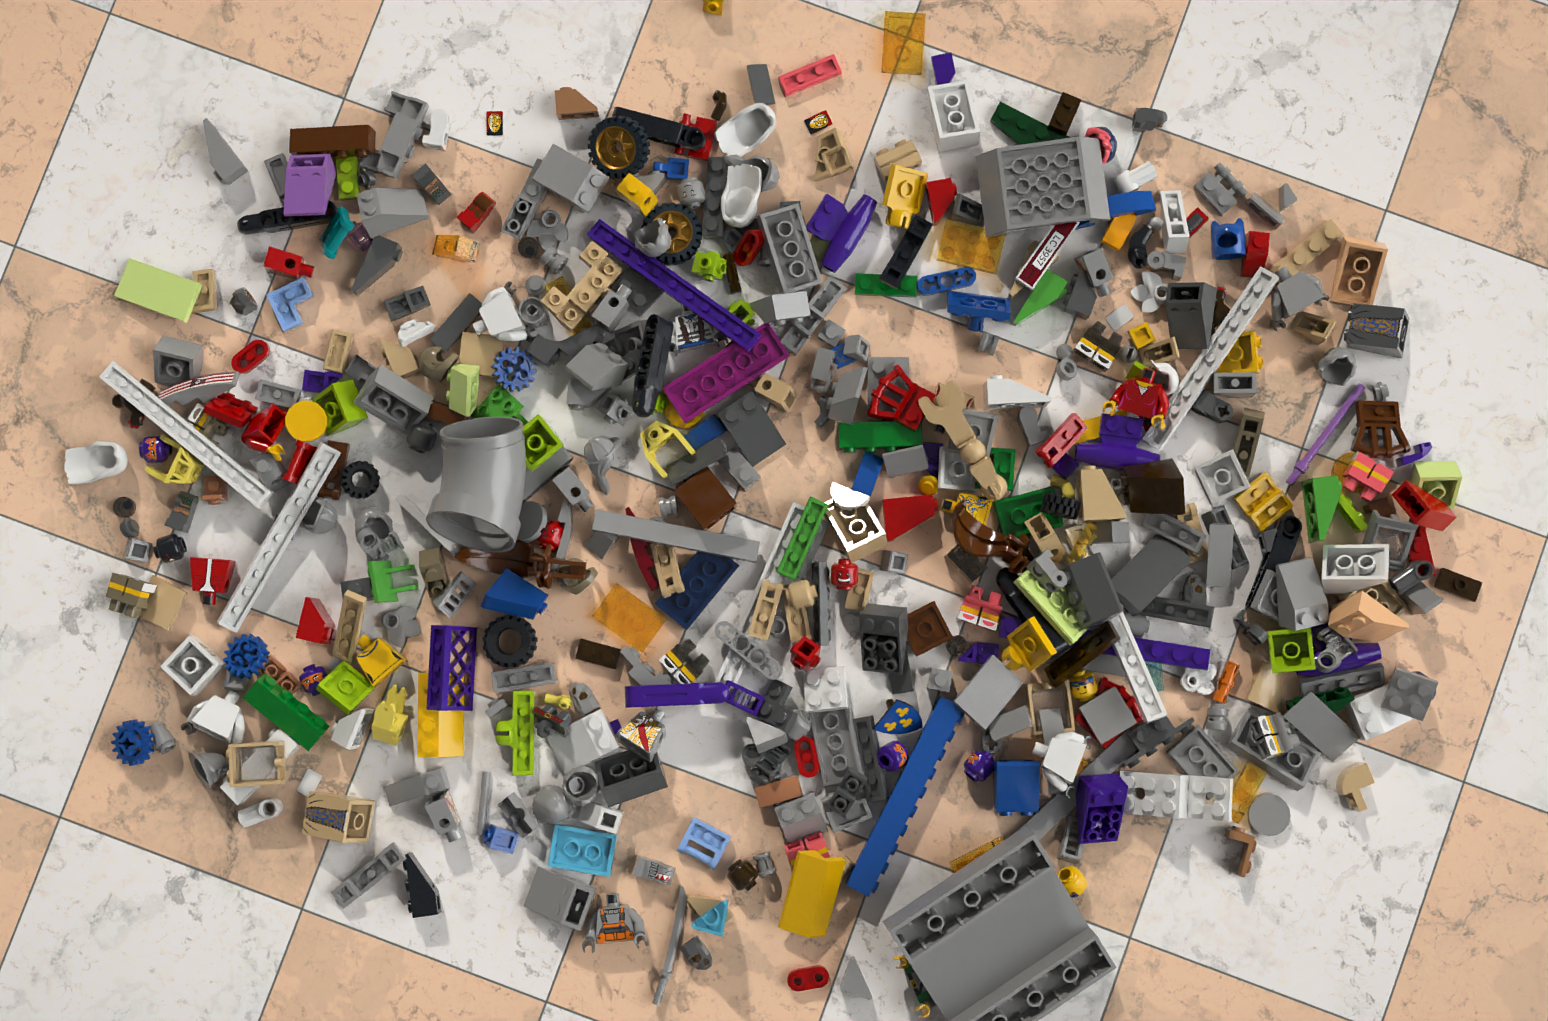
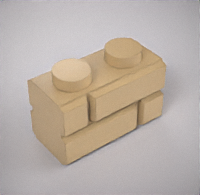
[874,139,922,183]

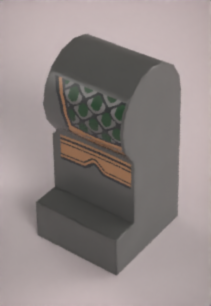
[412,163,452,205]
[165,491,198,533]

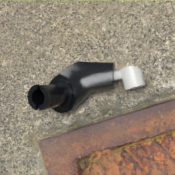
[1128,217,1163,269]

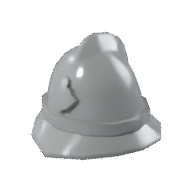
[189,752,229,789]

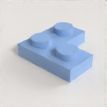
[266,277,314,332]

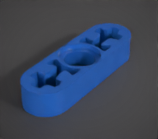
[917,267,976,296]

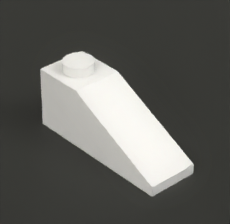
[1160,190,1190,254]

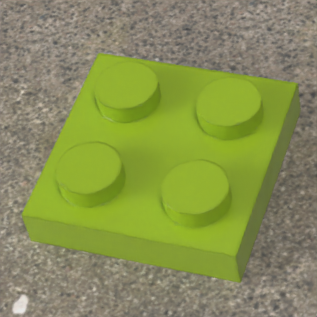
[316,660,376,715]

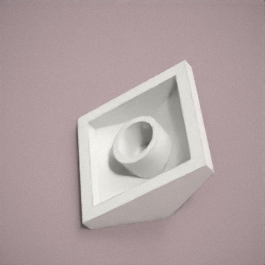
[938,446,976,492]
[1195,449,1251,504]

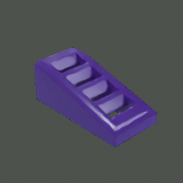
[725,680,765,716]

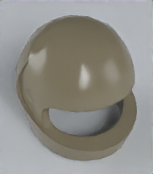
[418,346,459,382]
[557,558,598,595]

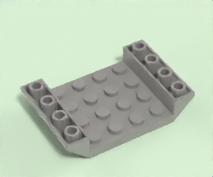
[975,136,1110,238]

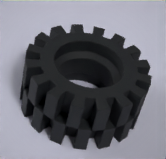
[340,460,380,499]
[1040,493,1081,520]

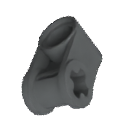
[1190,390,1233,424]

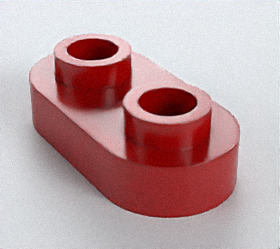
[734,229,764,266]
[231,340,270,374]
[794,736,819,778]
[787,965,829,991]

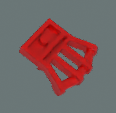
[867,364,937,432]
[1074,676,1144,749]

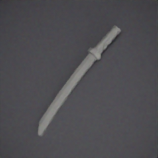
[652,886,687,1006]

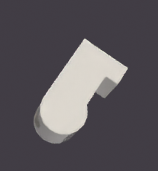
[422,109,450,151]

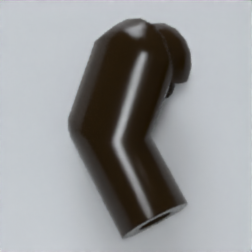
[710,90,727,121]

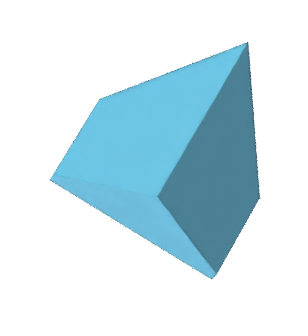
[691,897,729,937]

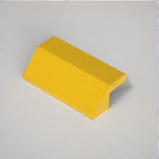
[778,850,846,938]

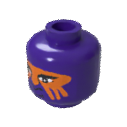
[139,436,172,463]
[299,664,328,696]
[878,741,908,772]
[964,751,994,782]

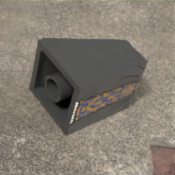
[1344,303,1410,358]

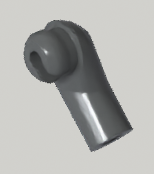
[814,396,829,428]
[749,767,781,785]

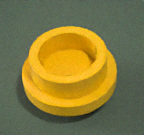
[918,475,939,495]

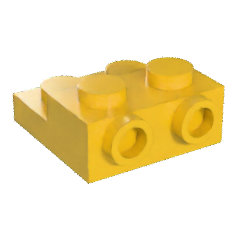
[1212,330,1263,374]

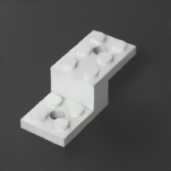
[1120,771,1233,822]

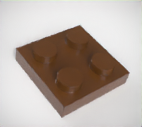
[907,601,953,657]

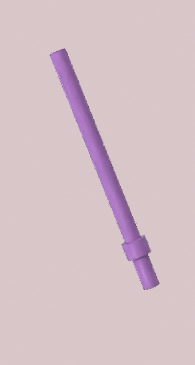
[1286,383,1365,486]

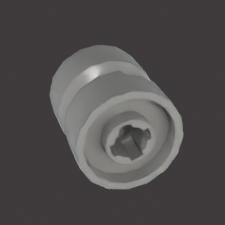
[518,297,549,328]

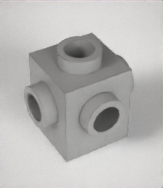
[596,392,633,426]

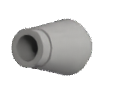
[150,721,176,754]

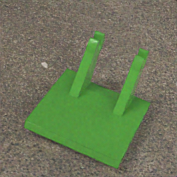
[472,384,528,425]
[368,561,419,603]

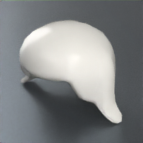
[1150,360,1179,396]

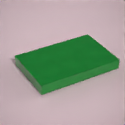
[993,486,1064,538]

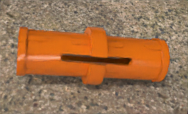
[1212,661,1240,704]

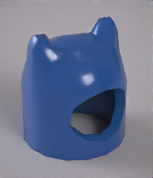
[1211,218,1246,260]

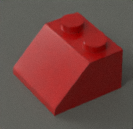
[296,597,336,644]

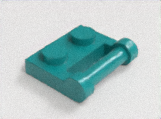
[320,206,355,259]

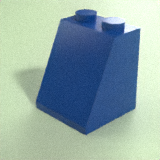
[993,759,1040,816]

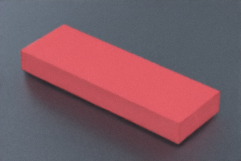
[778,54,842,97]

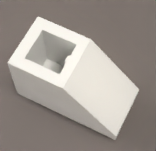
[578,801,624,834]

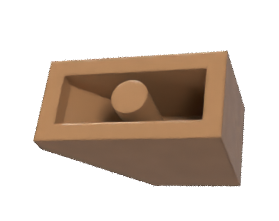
[555,87,599,120]

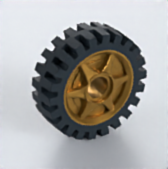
[588,116,650,179]
[641,202,702,266]

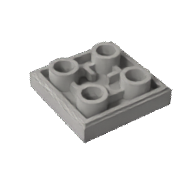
[1078,686,1137,744]

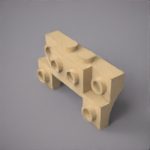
[540,241,623,332]

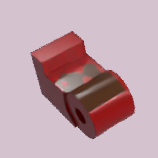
[457,192,496,233]

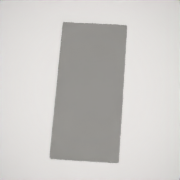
[1283,691,1360,762]

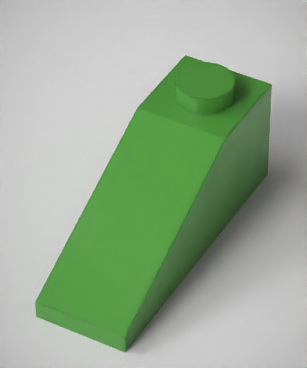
[1012,269,1068,326]

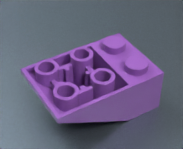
[284,154,337,216]

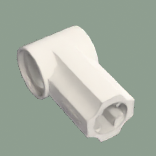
[1113,161,1157,193]
[238,798,283,828]

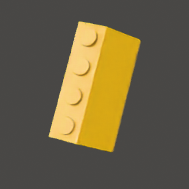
[418,672,464,757]

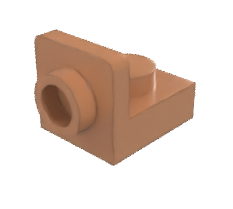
[201,475,228,505]

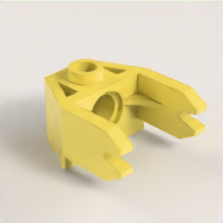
[640,421,696,479]
[144,434,205,484]
[371,684,409,746]

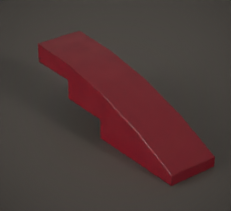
[625,507,659,591]

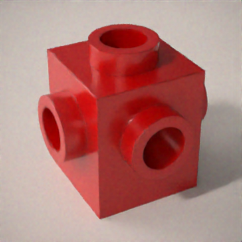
[790,636,821,673]

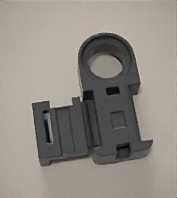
[1233,609,1269,646]
[742,744,792,781]

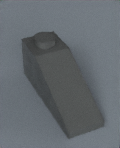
[351,235,403,295]

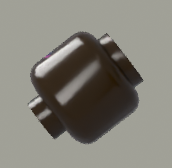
[727,859,758,891]

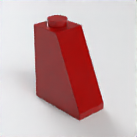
[1392,480,1457,531]
[882,494,938,542]

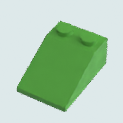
[1301,476,1342,543]

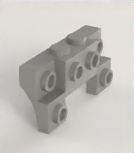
[359,91,429,180]

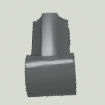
[1388,560,1434,595]

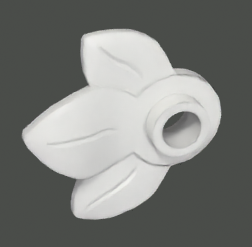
[1130,272,1168,312]
[1180,663,1217,695]

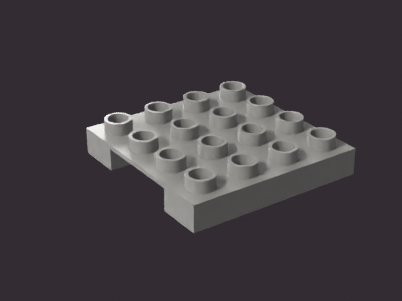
[882,825,1117,1021]

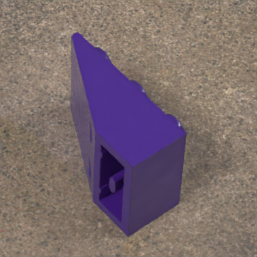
[1076,773,1128,844]

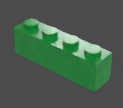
[838,421,923,453]
[243,674,330,751]

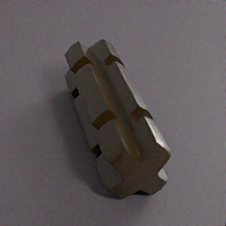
[723,253,741,294]

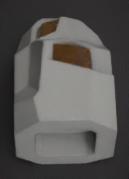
[569,683,601,717]

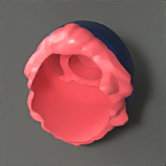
[1085,127,1117,164]

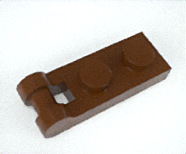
[317,440,350,500]

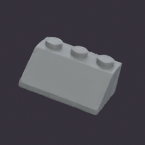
[353,364,433,435]

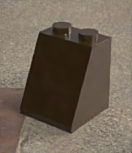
[1120,458,1185,515]

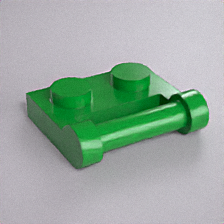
[975,447,1015,491]

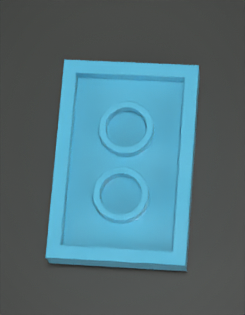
[547,824,618,877]

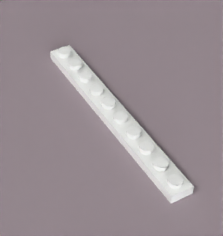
[1143,266,1279,451]
[99,361,273,509]
[217,442,341,633]
[715,502,805,699]
[1064,523,1167,724]

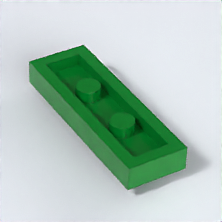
[854,273,917,298]

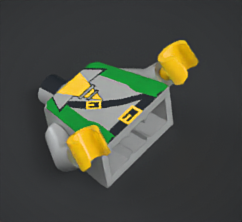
[894,955,936,1019]

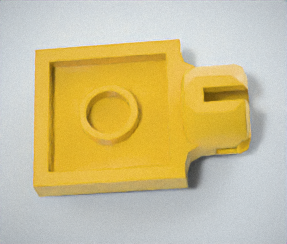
[882,164,928,229]
[1002,617,1057,672]

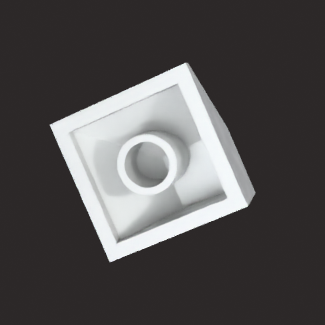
[331,708,375,750]

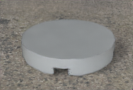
[517,501,547,543]
[1247,793,1291,836]

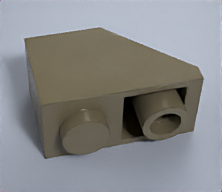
[419,547,449,598]

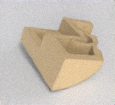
[813,128,854,182]
[1245,661,1283,715]

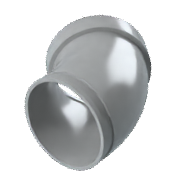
[426,417,526,552]

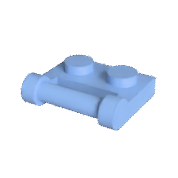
[677,817,731,870]

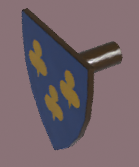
[873,699,923,734]

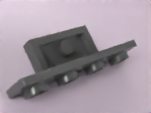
[1121,716,1195,769]

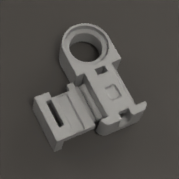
[356,528,404,561]
[1316,626,1358,673]

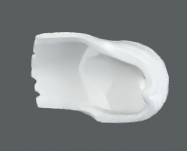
[714,103,776,157]
[721,164,762,228]
[64,441,128,484]

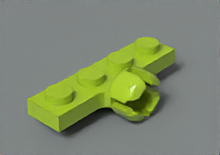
[495,691,534,775]

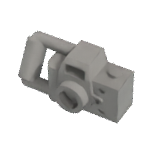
[810,347,838,394]

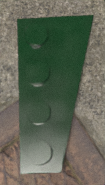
[990,101,1071,145]

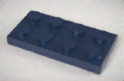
[655,552,740,630]

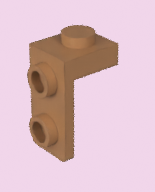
[1224,826,1256,878]

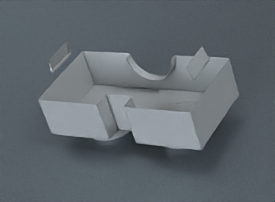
[345,355,376,382]
[498,792,539,838]

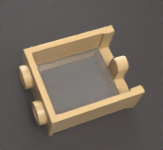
[1025,680,1075,739]
[226,741,286,787]

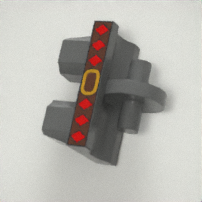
[532,703,572,738]

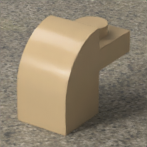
[1336,762,1375,812]

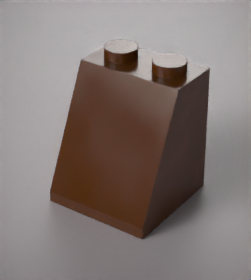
[674,466,738,531]

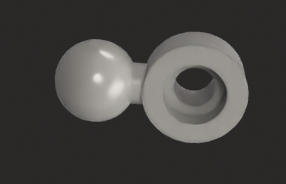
[1056,344,1078,381]

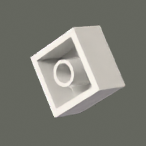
[160,636,226,695]

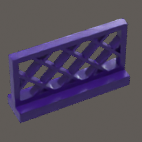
[426,625,477,711]

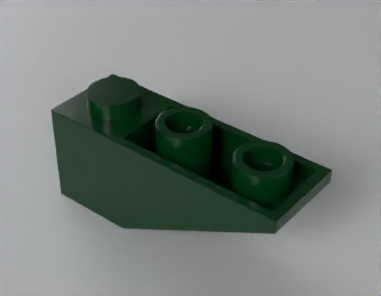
[1286,687,1355,733]

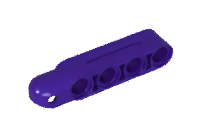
[625,682,730,708]

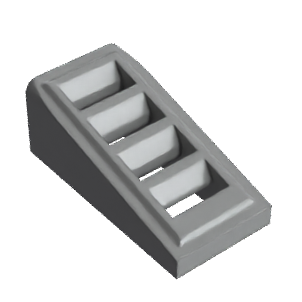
[432,571,476,618]
[1057,815,1084,864]

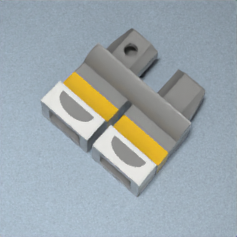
[1249,713,1300,760]

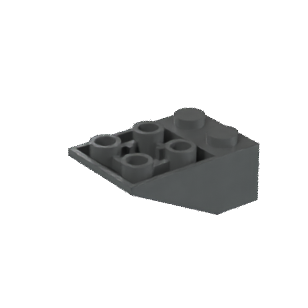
[1165,282,1217,349]
[859,603,908,675]

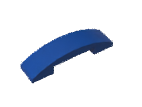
[1075,191,1156,230]

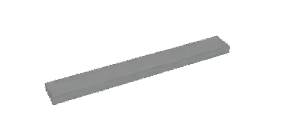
[592,509,760,563]
[1012,727,1137,840]

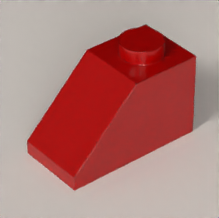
[925,178,957,226]
[1240,231,1270,278]

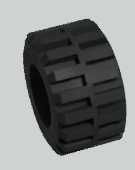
[482,615,538,668]

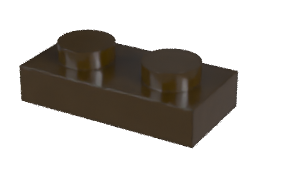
[1047,92,1082,136]
[575,638,622,669]

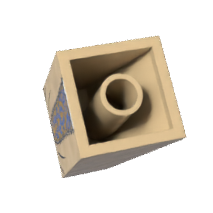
[1075,466,1126,524]
[302,791,375,843]

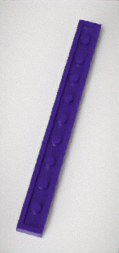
[587,219,761,353]
[999,616,1211,671]

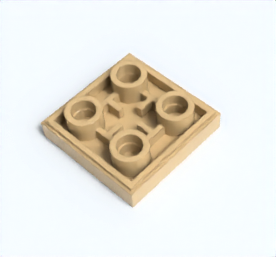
[459,332,504,378]

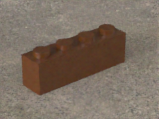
[289,125,376,159]

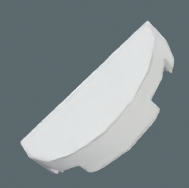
[398,320,435,347]
[831,482,870,511]

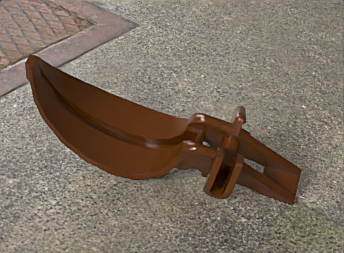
[951,500,1034,574]
[454,540,587,589]

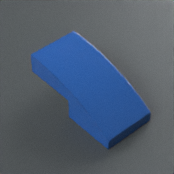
[683,414,727,453]
[851,453,884,497]

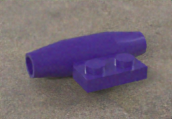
[806,194,878,273]
[1074,413,1160,471]
[1296,623,1382,676]

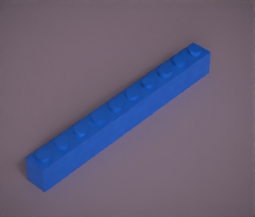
[845,696,965,897]

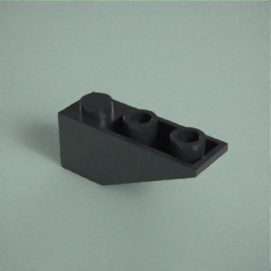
[403,852,442,918]

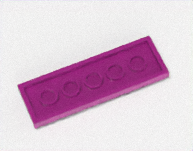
[662,323,790,423]

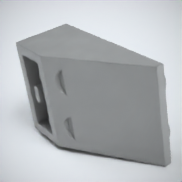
[523,866,597,931]

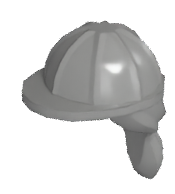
[724,154,780,192]
[584,436,620,495]
[284,499,338,534]

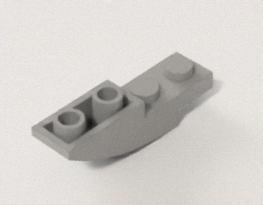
[501,158,548,240]
[620,646,675,685]

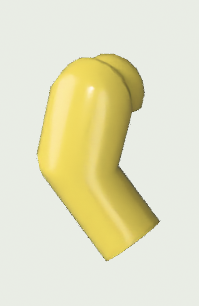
[1050,475,1075,499]
[544,693,572,710]

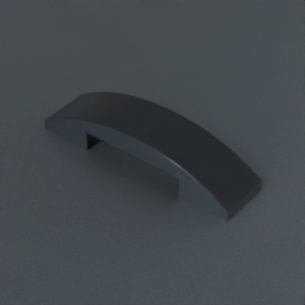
[879,215,933,290]

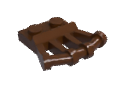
[1350,400,1411,459]

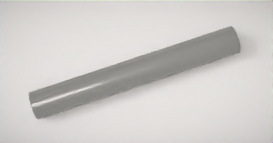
[476,772,491,836]

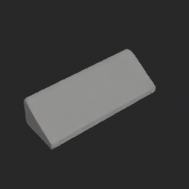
[1206,523,1234,587]

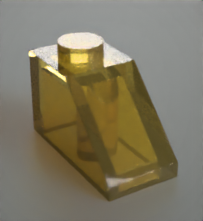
[432,235,480,263]

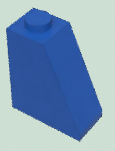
[481,568,548,620]

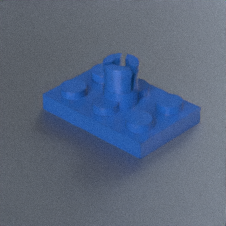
[947,291,1011,332]

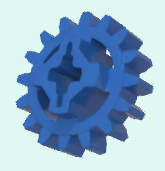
[111,719,156,766]

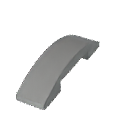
[551,501,573,571]
[1038,708,1070,794]
[331,842,407,909]

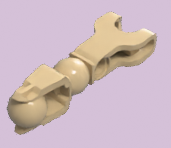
[918,380,1007,500]

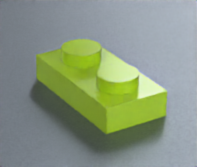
[336,157,360,201]
[1336,494,1368,533]

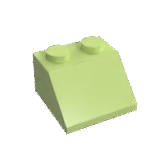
[446,363,480,417]
[1410,461,1462,509]

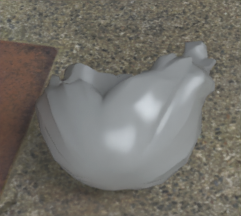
[633,218,671,257]
[1317,347,1357,386]
[355,507,393,543]
[562,766,600,806]
[532,785,571,824]

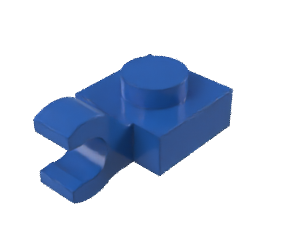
[653,157,689,181]

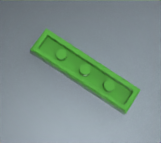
[776,496,829,581]

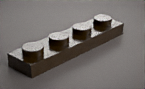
[1044,620,1121,688]

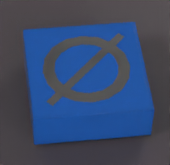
[830,343,857,369]

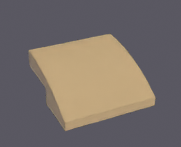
[140,575,188,630]

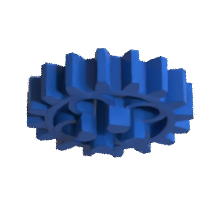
[491,347,537,392]
[223,634,270,679]

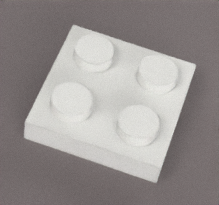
[803,666,848,713]

